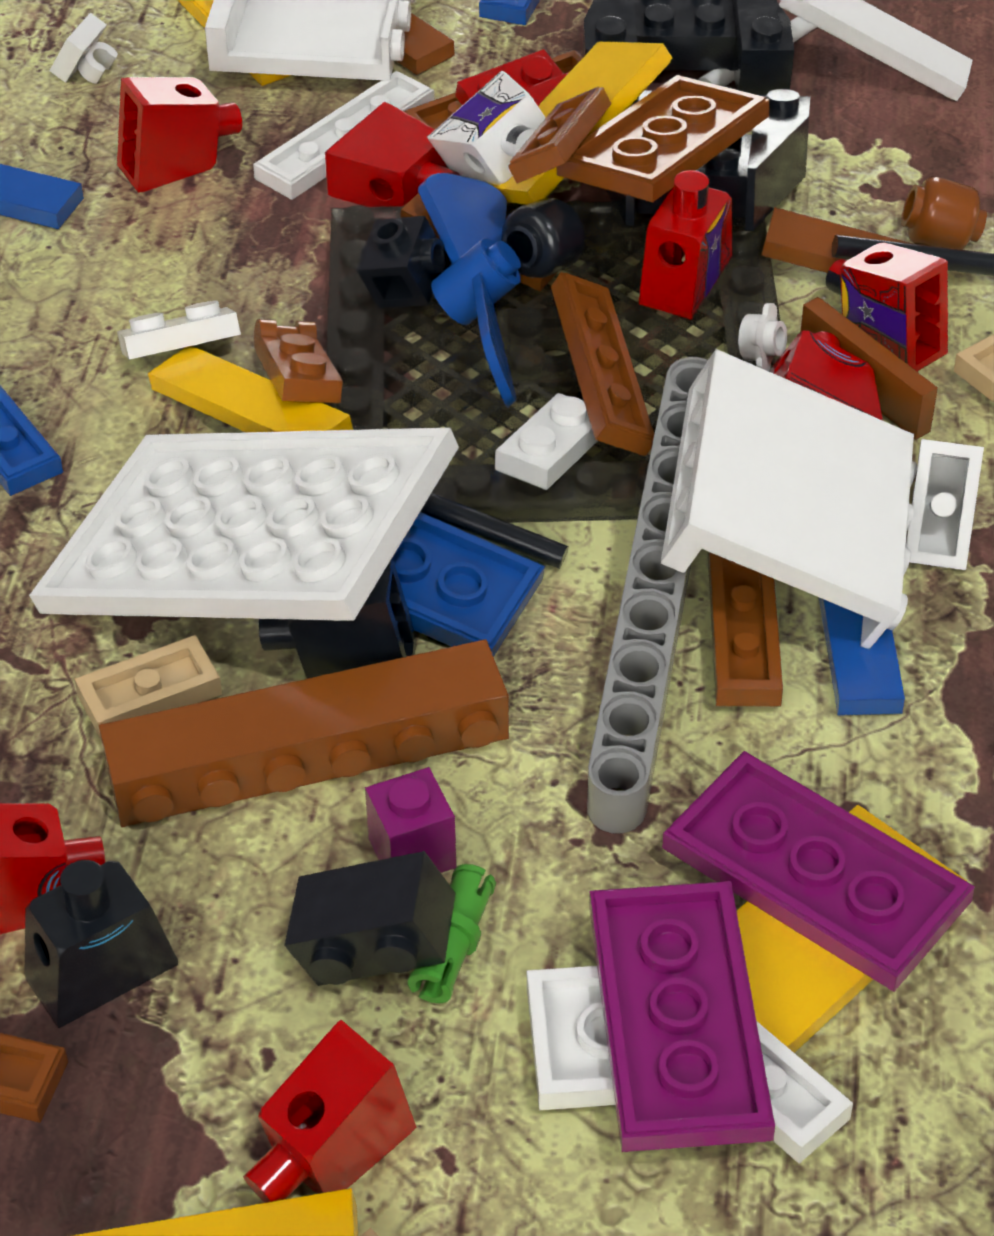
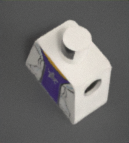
[427,71,546,185]

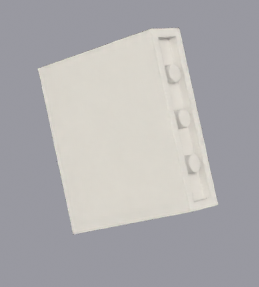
[205,0,416,81]
[661,349,917,649]

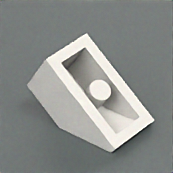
[906,439,984,570]

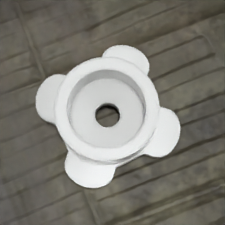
[738,303,787,371]

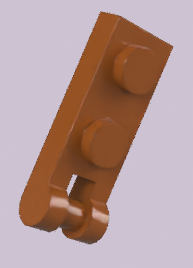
[254,319,343,403]

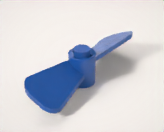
[418,173,521,408]

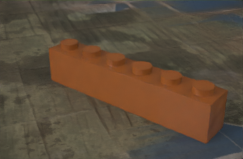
[99,639,509,828]

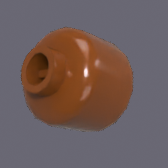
[901,176,987,250]

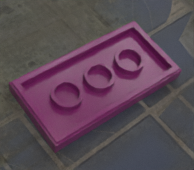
[662,751,975,992]
[589,881,775,1152]

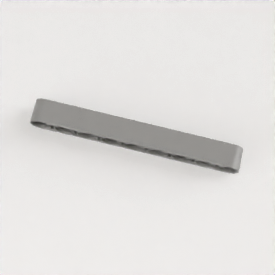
[587,357,708,833]

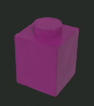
[365,767,457,873]

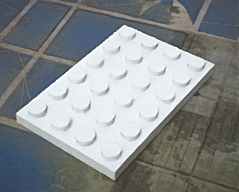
[29,428,459,621]

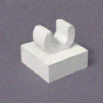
[49,13,118,84]

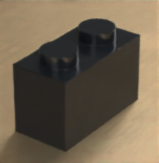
[284,851,456,986]

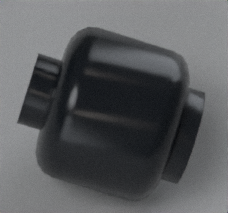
[501,198,585,278]

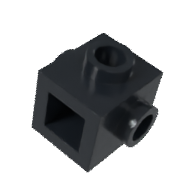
[356,216,446,309]

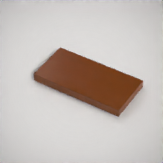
[557,75,769,202]

